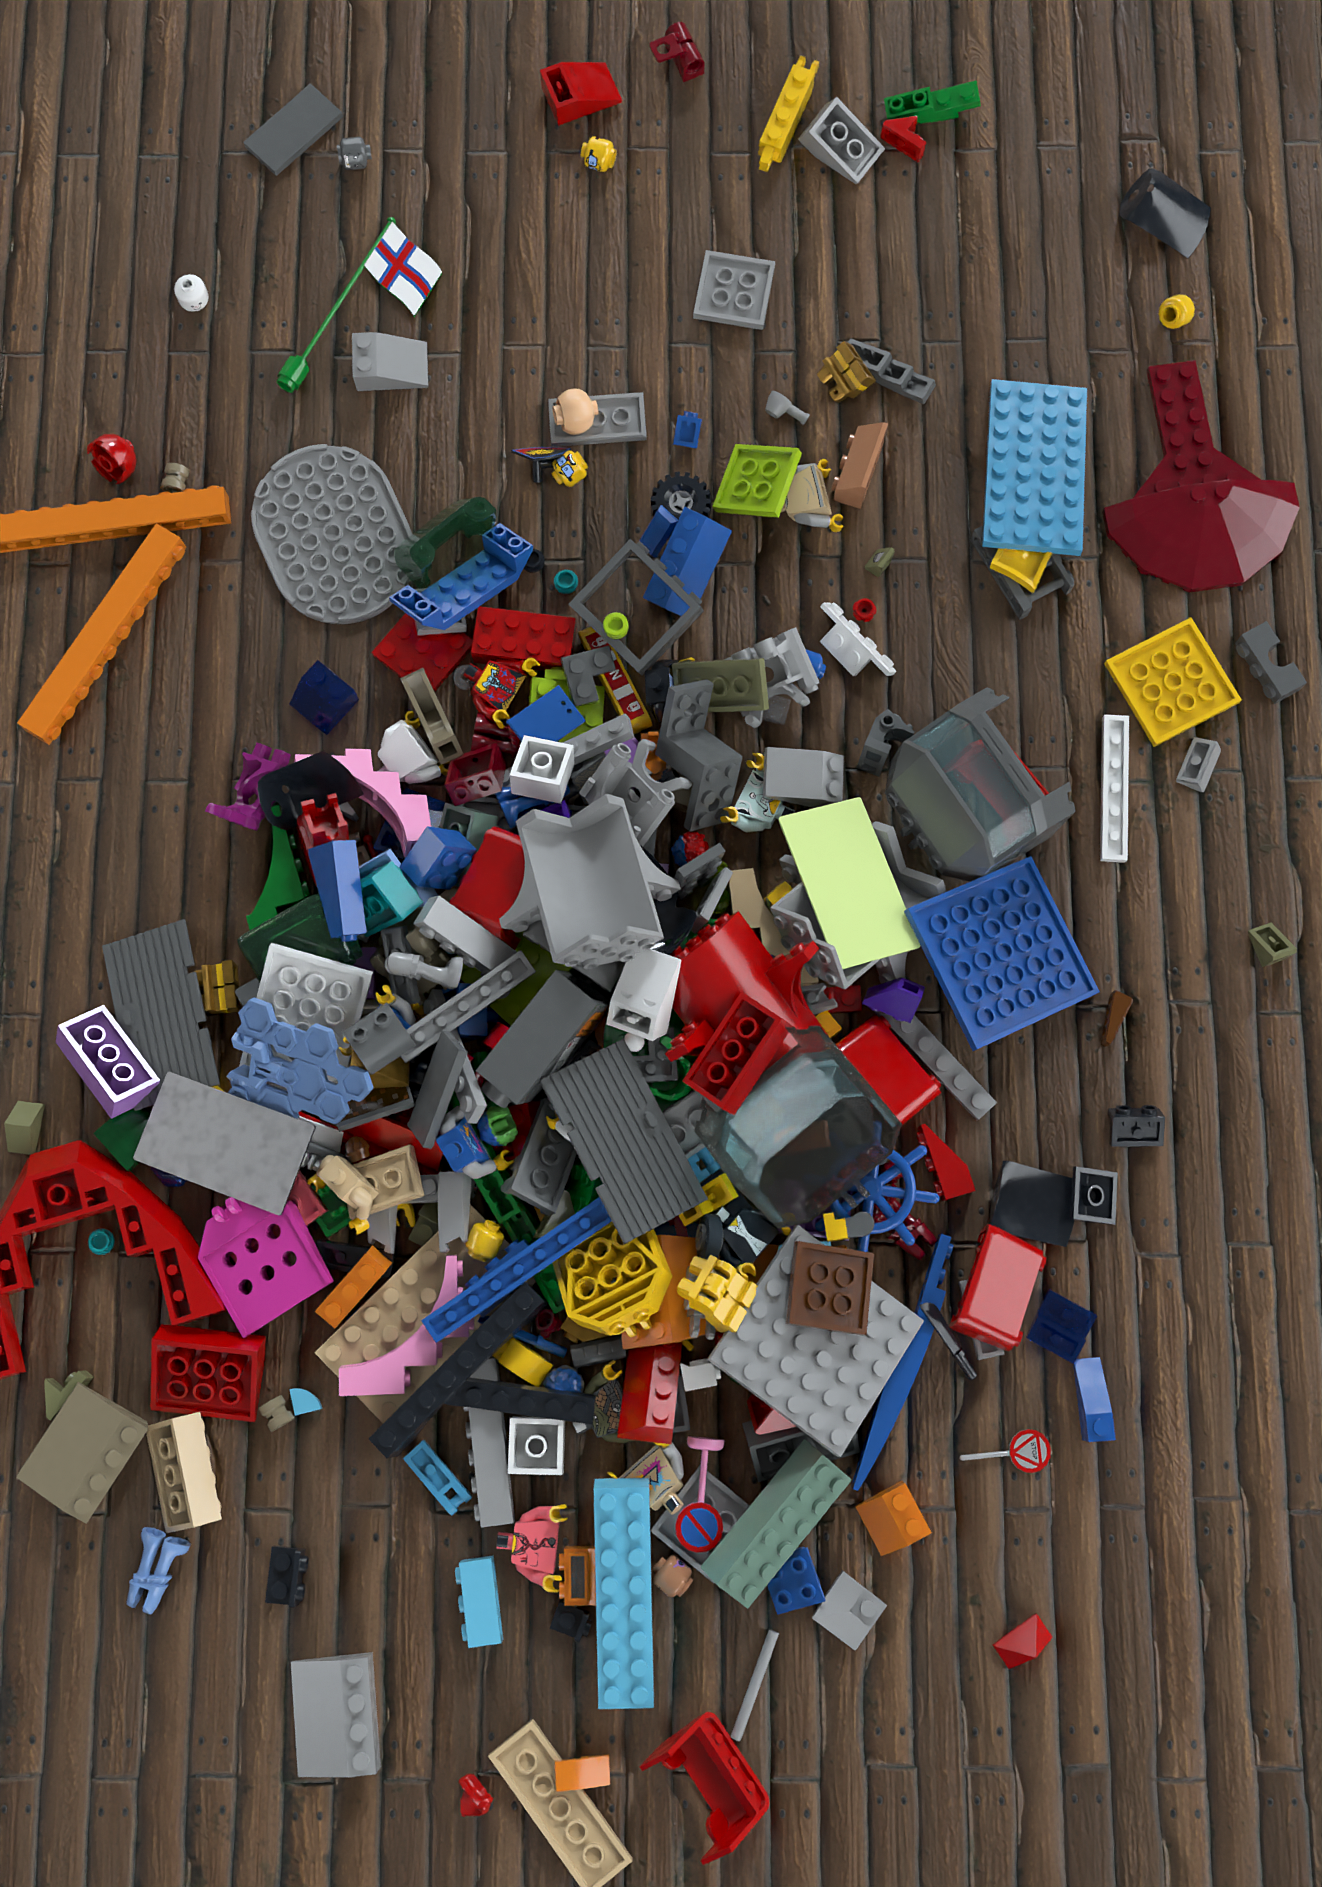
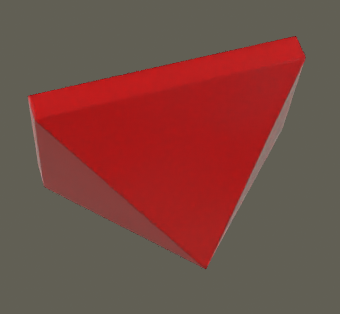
[992,1613,1053,1669]

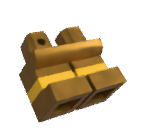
[817,341,876,403]
[191,960,242,1014]

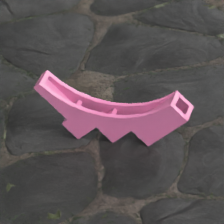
[294,749,431,857]
[339,1255,474,1396]

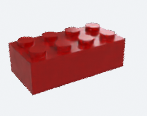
[471,606,577,671]

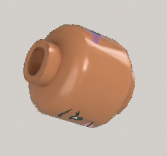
[652,1555,693,1597]

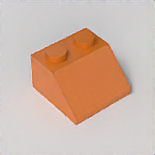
[855,1481,932,1556]

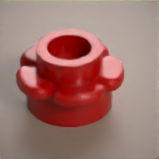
[852,598,877,622]

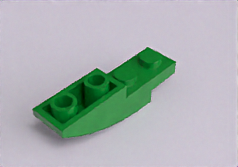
[884,80,981,123]

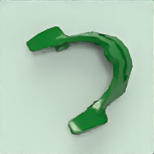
[649,1036,693,1101]

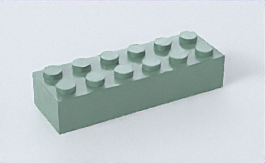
[700,1439,851,1609]

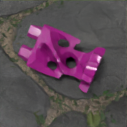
[205,743,291,831]

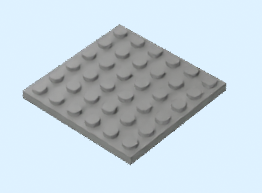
[707,1225,924,1457]

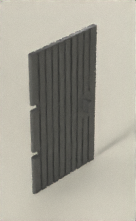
[102,919,220,1111]
[540,1039,708,1244]

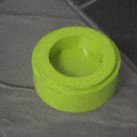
[603,612,629,639]

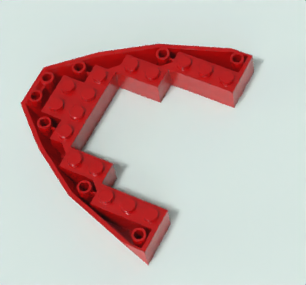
[0,1140,228,1380]

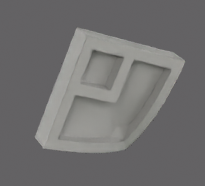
[812,1570,887,1651]

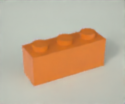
[315,1245,392,1329]

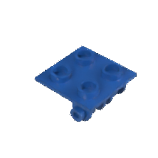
[767,1546,826,1615]

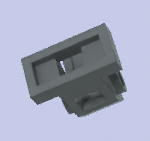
[856,709,914,777]

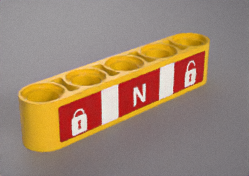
[578,626,653,734]

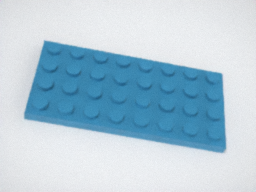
[982,379,1087,556]

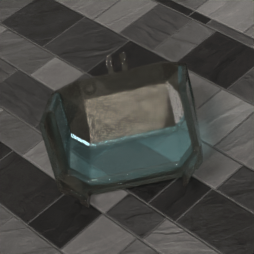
[694,1026,902,1228]

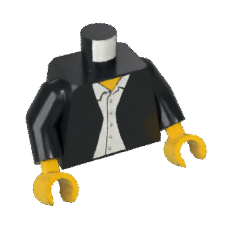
[715,1206,796,1282]

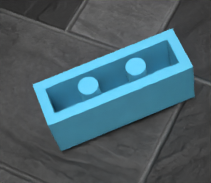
[455,1555,503,1648]

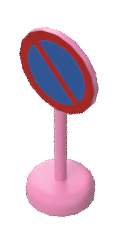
[675,1436,724,1553]

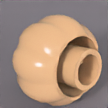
[552,389,598,435]

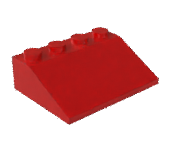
[150,1324,266,1422]

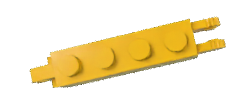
[758,56,819,172]

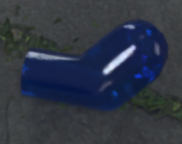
[151,1167,188,1187]

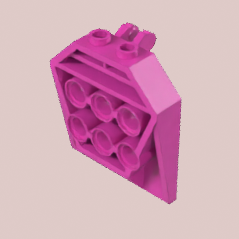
[198,1197,333,1338]

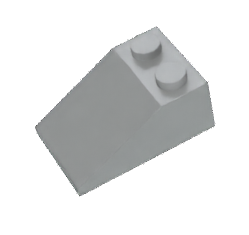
[798,97,885,184]
[352,332,428,391]
[763,747,844,808]

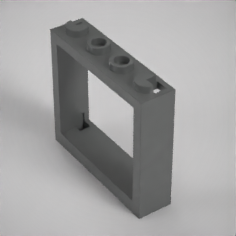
[568,539,704,676]

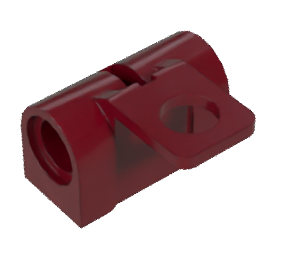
[649,22,705,82]

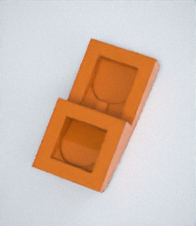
[554,1754,610,1792]

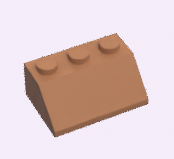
[831,422,888,509]

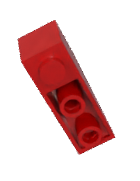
[916,1124,976,1202]

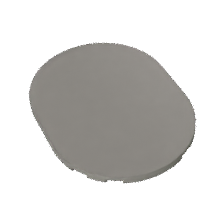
[251,444,415,624]

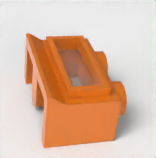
[559,1546,596,1606]

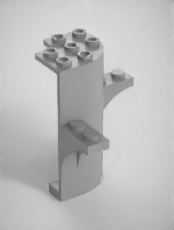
[499,794,681,970]
[770,821,946,989]

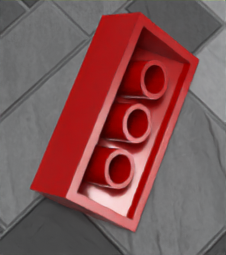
[682,992,793,1115]
[344,1107,446,1170]
[617,1341,683,1444]

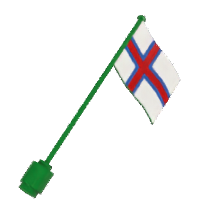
[276,217,442,393]

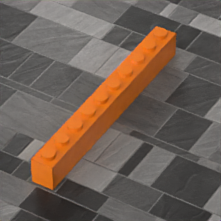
[0,486,231,553]
[17,524,186,745]

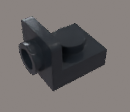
[550,1600,593,1642]

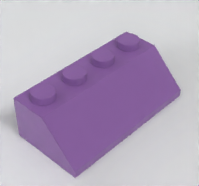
[56,1005,160,1119]

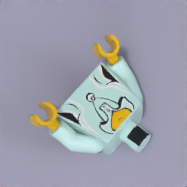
[720,753,795,832]

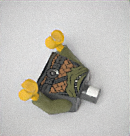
[572,1360,634,1443]

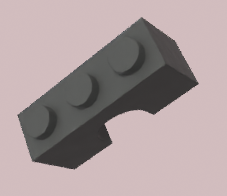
[1235,621,1307,704]

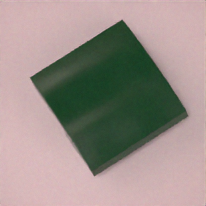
[93,1108,150,1172]

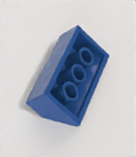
[643,507,732,616]

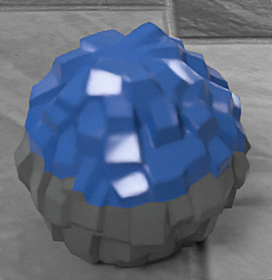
[543,1365,585,1393]

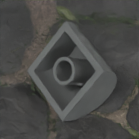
[342,1002,416,1075]

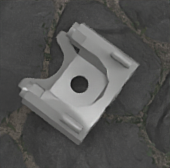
[724,627,819,728]
[579,739,692,847]

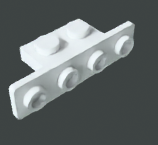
[820,603,896,676]

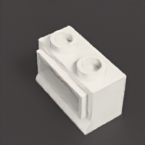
[680,1358,721,1391]

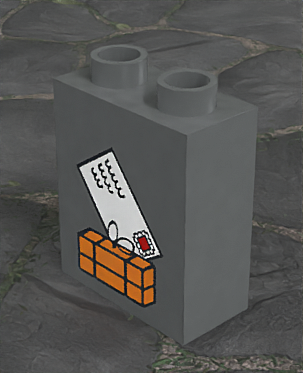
[476,970,610,1108]

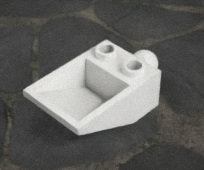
[606,949,681,1052]

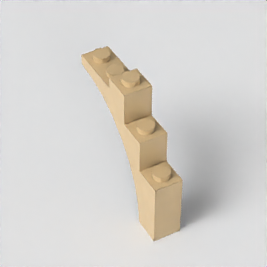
[728,868,818,987]

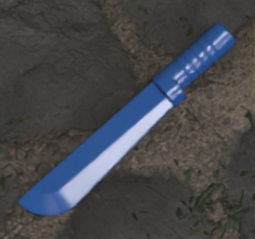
[477,1316,567,1358]

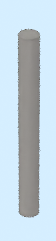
[730,1629,779,1741]

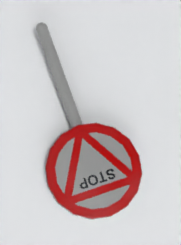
[959,1429,1051,1473]

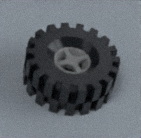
[651,472,711,536]

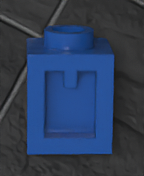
[673,411,703,448]

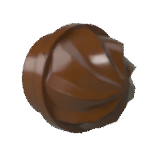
[345,1136,371,1163]

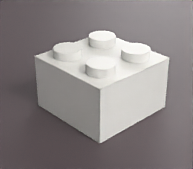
[510,735,575,804]
[508,1417,565,1475]

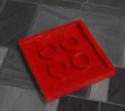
[371,613,473,692]

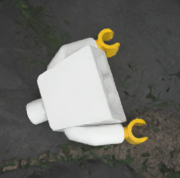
[377,711,450,784]

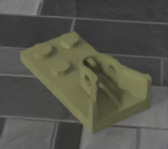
[672,658,769,712]

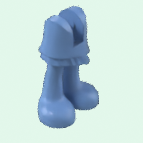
[126,1527,191,1614]

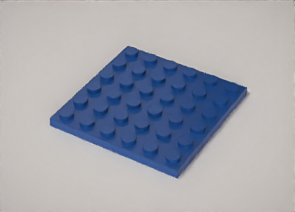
[904,856,1100,1051]

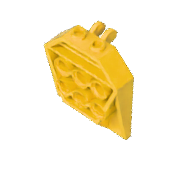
[552,1222,672,1338]

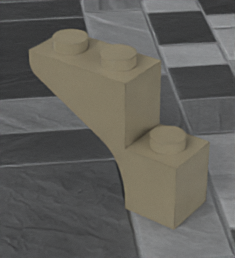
[400,668,464,765]

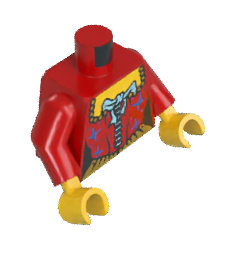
[463,658,540,729]

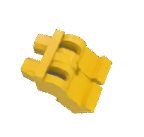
[677,1255,758,1332]

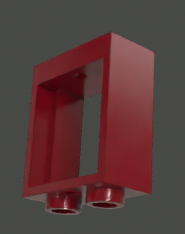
[445,743,507,806]

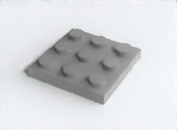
[693,250,775,330]
[650,1465,750,1583]

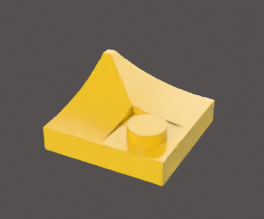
[990,548,1052,593]

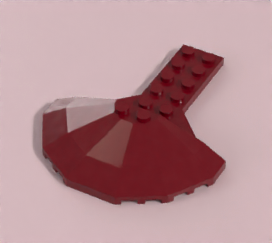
[1102,360,1300,592]

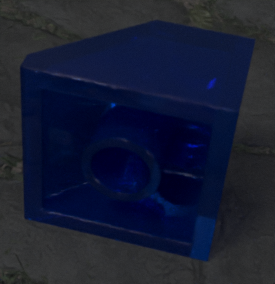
[289,660,359,736]

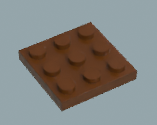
[786,1241,874,1335]

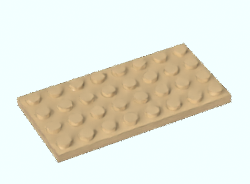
[315,1204,536,1423]

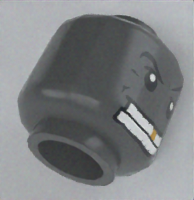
[337,137,372,170]

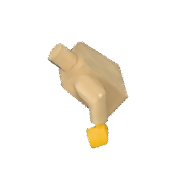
[307,1155,379,1235]

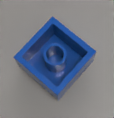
[400,826,477,890]

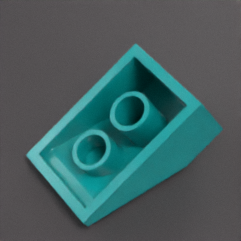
[360,861,423,937]

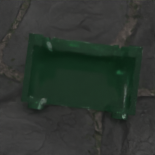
[394,497,497,589]
[237,894,363,982]

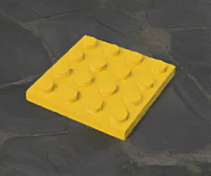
[1104,617,1242,747]

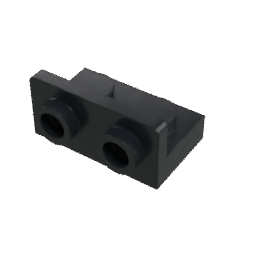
[1108,1105,1165,1147]
[265,1546,309,1608]

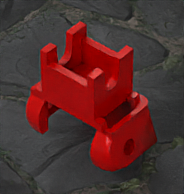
[296,793,349,887]

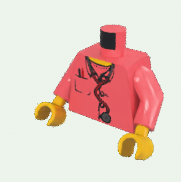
[497,1504,567,1592]

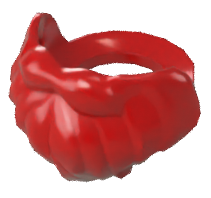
[458,1774,493,1817]

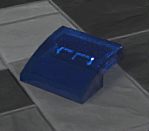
[1026,1289,1097,1364]

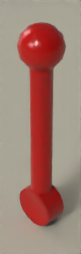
[363,835,376,859]

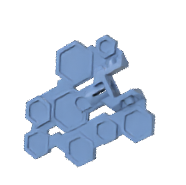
[226,997,374,1125]

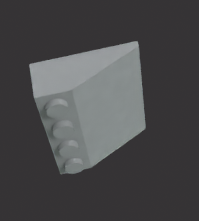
[291,1652,381,1777]

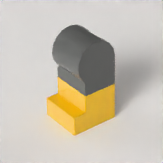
[823,1212,874,1242]

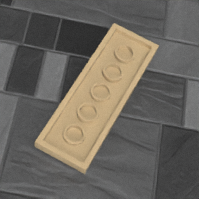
[488,1719,633,1887]

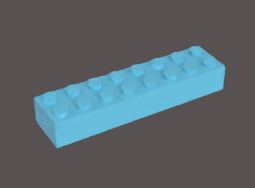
[594,1478,654,1709]

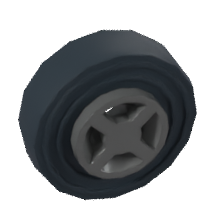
[695,1214,723,1260]

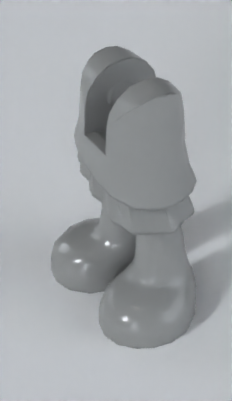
[384,952,463,990]

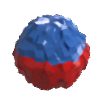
[671,831,709,867]

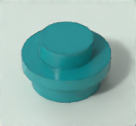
[554,570,578,594]
[88,1228,115,1255]

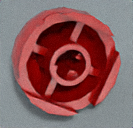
[87,434,137,484]

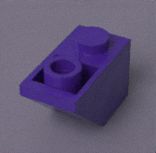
[862,977,925,1023]

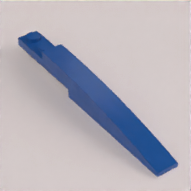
[851,1234,953,1491]

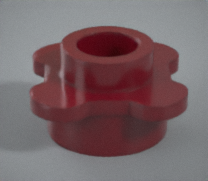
[536,1308,563,1338]

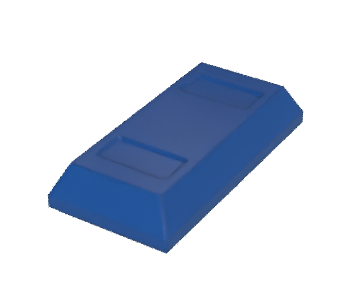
[639,505,678,558]

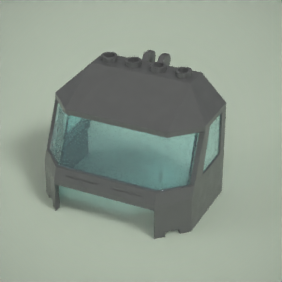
[885,687,1076,882]

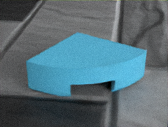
[289,1388,323,1416]

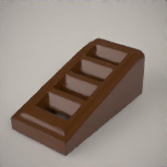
[1101,990,1133,1047]

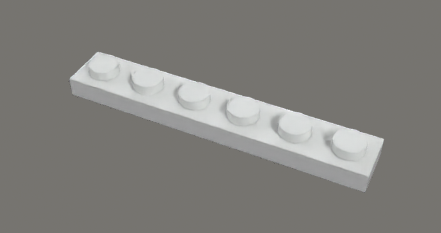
[1100,715,1129,863]

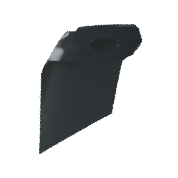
[1120,169,1211,258]
[258,751,364,830]
[989,1161,1075,1247]

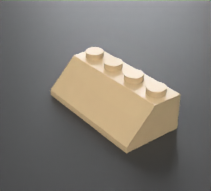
[146,1412,222,1533]

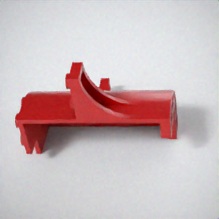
[665,911,829,1103]

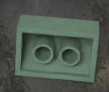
[439,803,499,887]

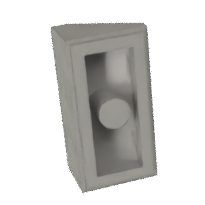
[1176,737,1221,792]

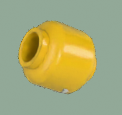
[1158,294,1195,329]
[465,1220,504,1262]

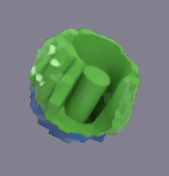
[477,1106,518,1147]

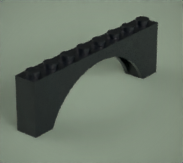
[368,1282,549,1459]

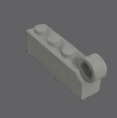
[413,896,517,999]

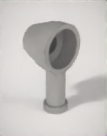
[765,391,810,425]

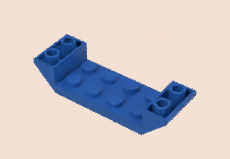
[389,523,533,630]

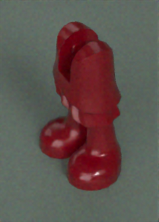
[471,712,522,759]
[872,1183,937,1260]

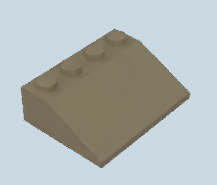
[16,1382,148,1524]

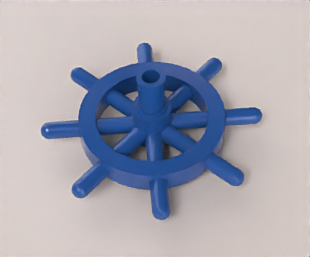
[803,1120,940,1252]

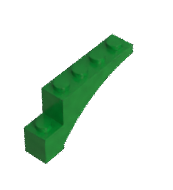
[246,805,311,945]

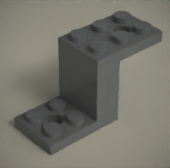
[655,679,743,831]

